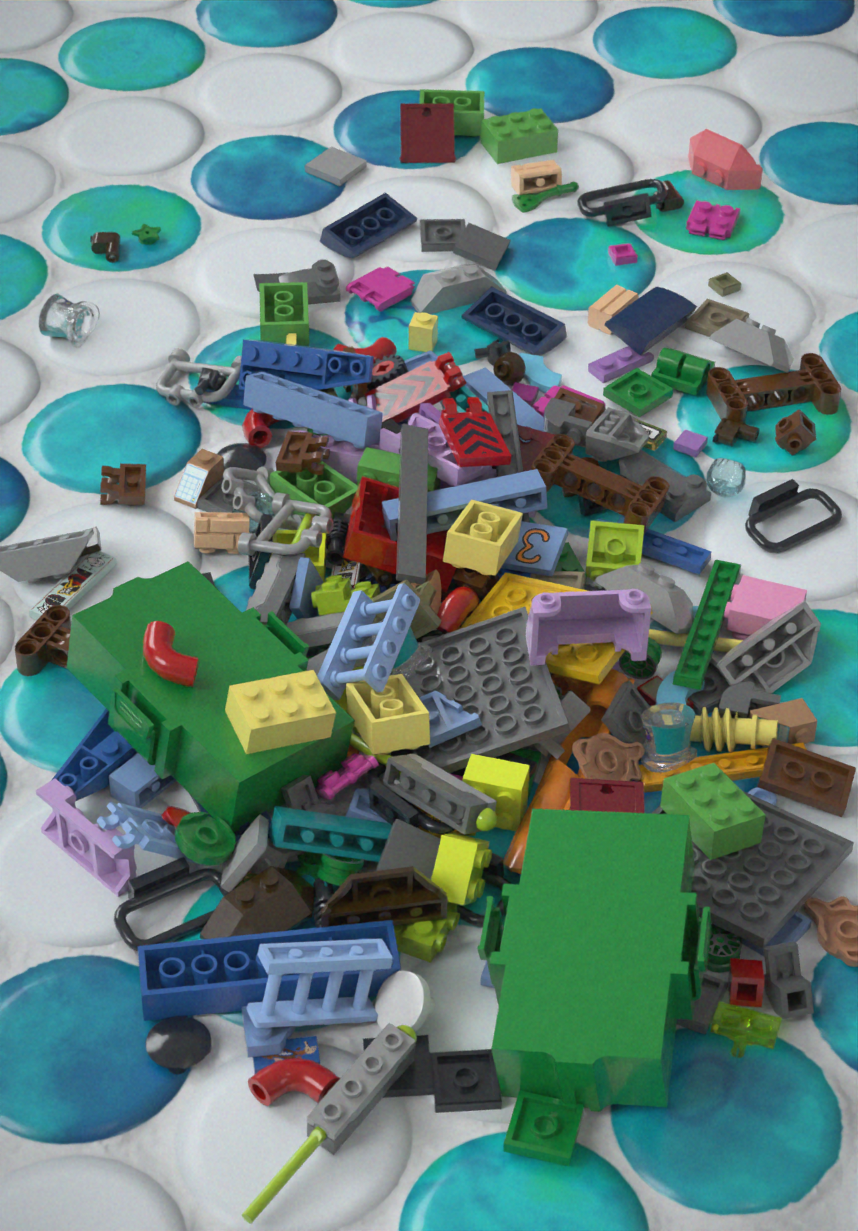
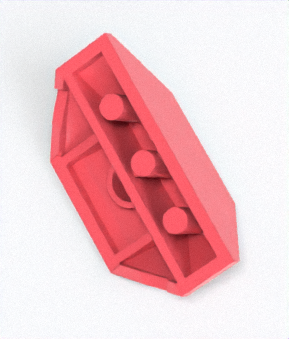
[688,129,763,190]

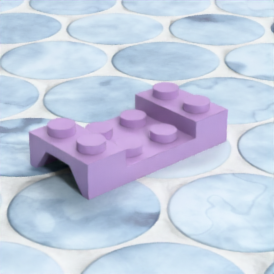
[379,413,492,486]
[36,778,137,897]

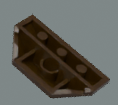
[200,866,315,939]
[321,866,448,927]

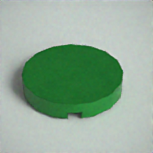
[175,812,236,866]

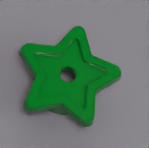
[132,224,161,245]
[296,851,323,880]

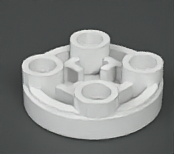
[375,971,436,1032]

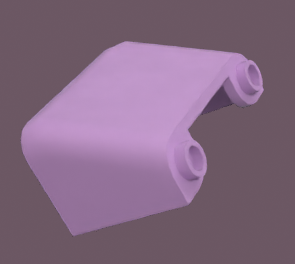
[526,589,651,665]

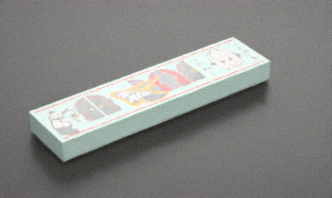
[29,551,116,620]

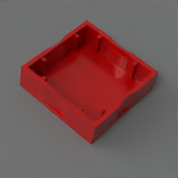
[343,476,456,590]

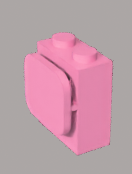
[724,575,807,640]

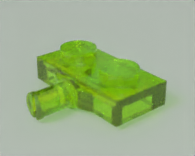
[710,1001,782,1058]

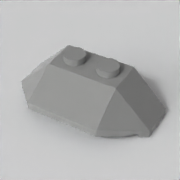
[411,264,506,314]
[709,318,794,373]
[586,407,649,462]
[0,528,94,583]
[595,563,694,634]
[716,601,821,694]

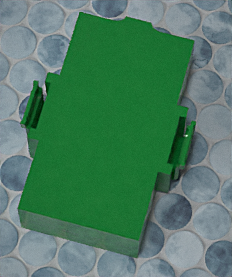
[67,561,355,833]
[477,809,711,1112]

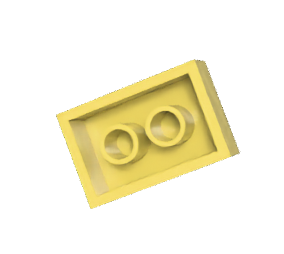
[443,499,523,576]
[225,670,336,754]
[346,674,430,755]

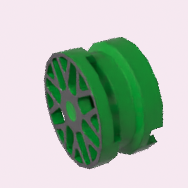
[707,924,742,973]

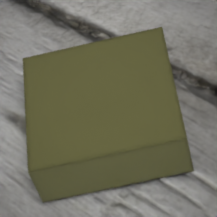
[708,272,742,297]

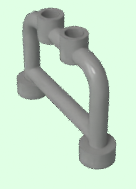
[156,348,242,408]
[222,467,304,530]
[238,493,333,556]

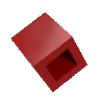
[728,958,765,1007]

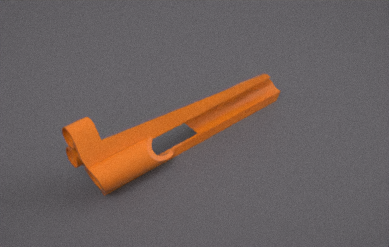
[503,669,635,874]

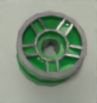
[619,637,662,679]
[317,853,365,886]

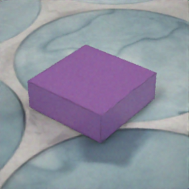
[673,429,708,457]

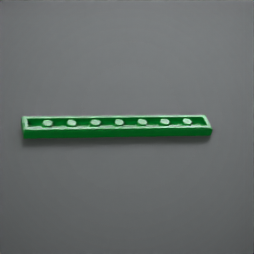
[673,560,741,690]

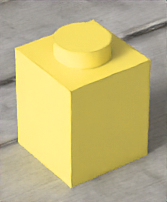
[409,312,438,352]

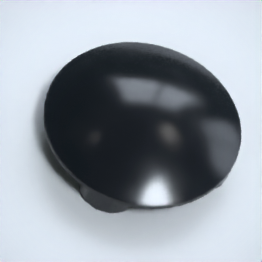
[217,443,267,480]
[146,1016,212,1074]

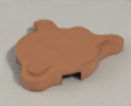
[572,733,645,782]
[804,896,858,967]

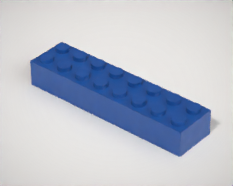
[138,920,401,1021]

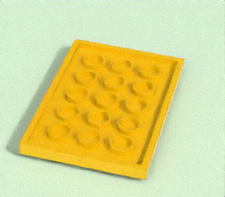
[460,572,653,685]

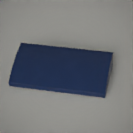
[320,192,418,258]
[461,287,567,356]
[604,287,697,356]

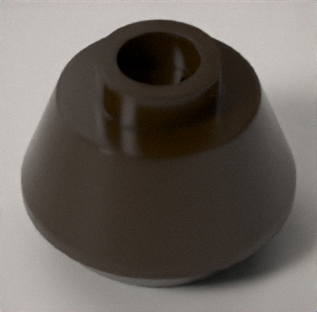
[493,352,526,386]

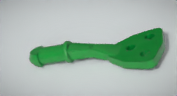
[512,182,579,213]

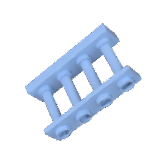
[317,583,420,700]
[247,939,393,1029]

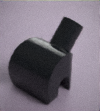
[474,339,511,366]
[195,367,227,395]

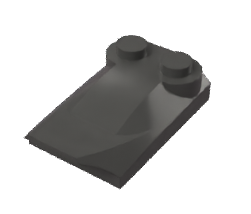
[253,259,341,305]
[618,450,711,522]

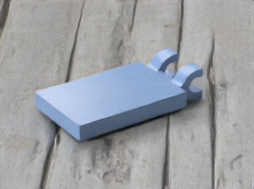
[97,802,203,865]

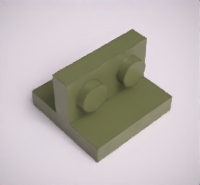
[371,579,441,639]

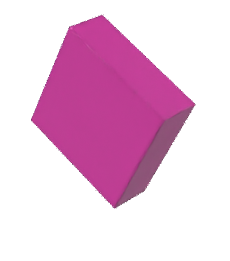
[608,243,638,266]

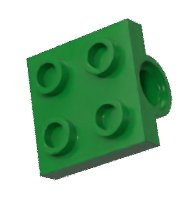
[651,347,715,396]

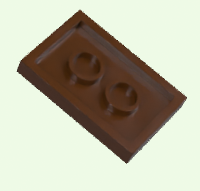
[757,738,856,817]

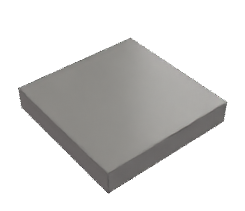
[305,147,367,186]
[221,814,269,892]

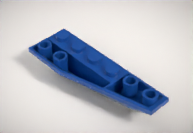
[239,340,374,390]
[52,709,137,801]

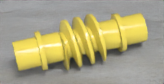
[659,707,778,752]

